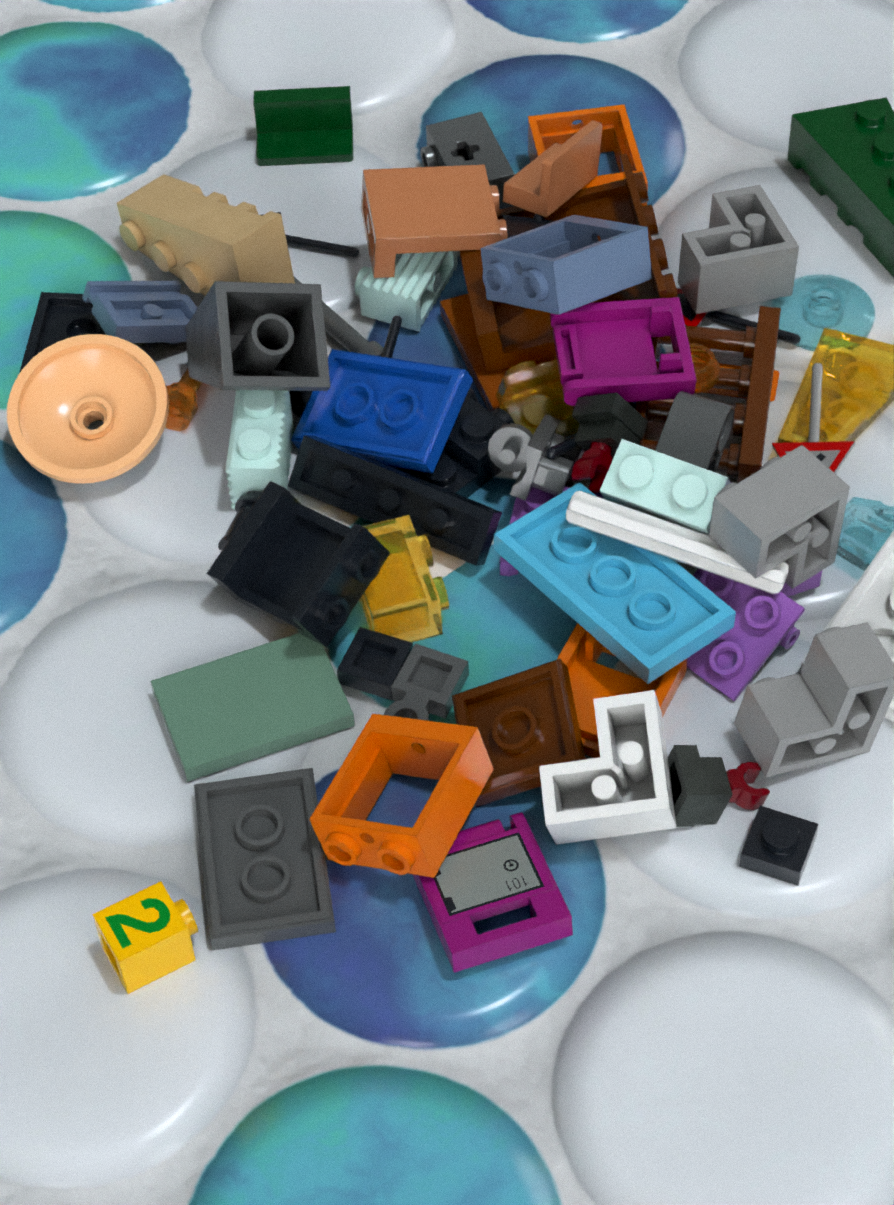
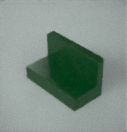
[253,86,354,166]

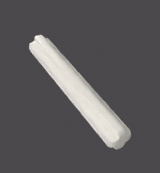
[566,491,789,595]

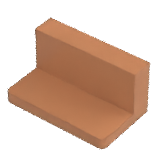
[503,120,603,218]

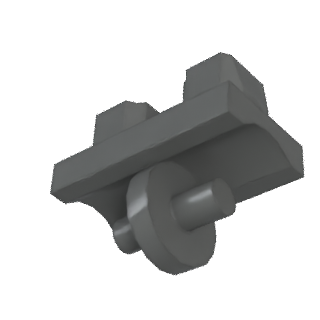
[488,414,582,501]

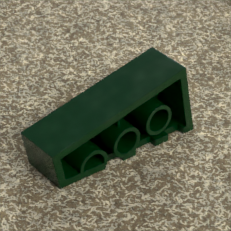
[787,97,894,278]

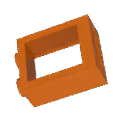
[528,104,648,206]
[309,714,494,878]

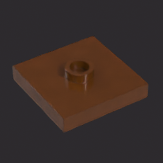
[452,659,585,807]

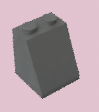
[185,281,330,391]

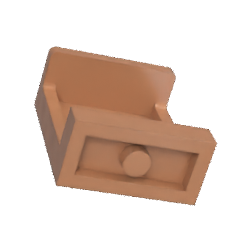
[361,165,508,278]

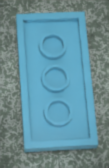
[494,482,736,684]

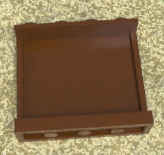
[459,153,678,372]

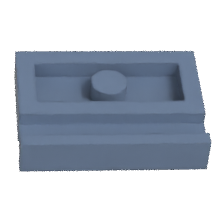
[82,281,198,344]

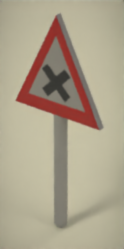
[772,363,855,474]

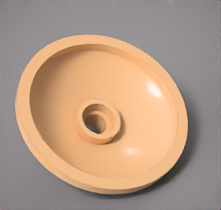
[7,334,169,484]

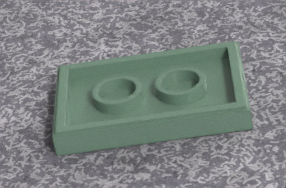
[151,633,355,782]

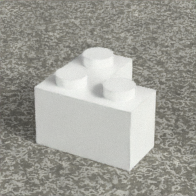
[539,690,677,845]

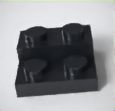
[390,387,515,498]

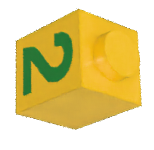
[92,881,198,994]

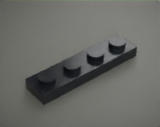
[287,435,502,566]

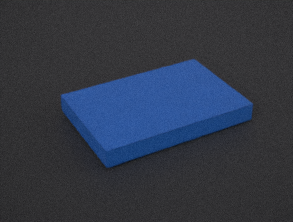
[291,349,473,474]

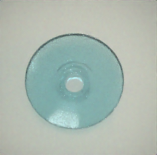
[771,274,875,352]

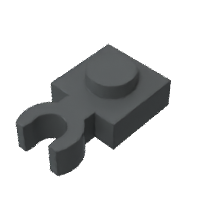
[384,643,469,745]

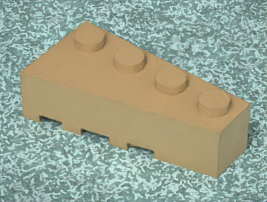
[116,174,295,296]

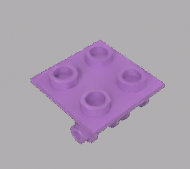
[687,568,805,702]

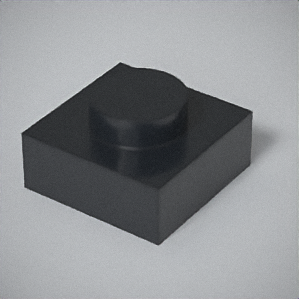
[337,627,413,700]
[739,805,819,886]

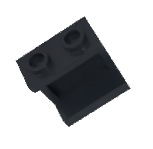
[206,481,390,648]

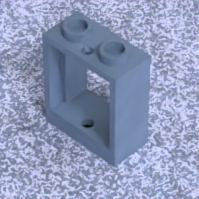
[480,215,652,315]

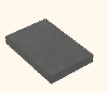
[194,768,336,951]

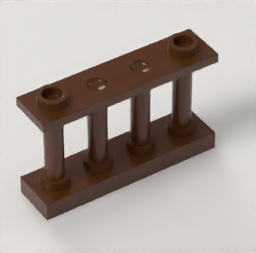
[635,306,781,483]

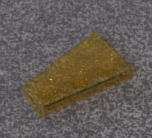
[778,328,894,443]

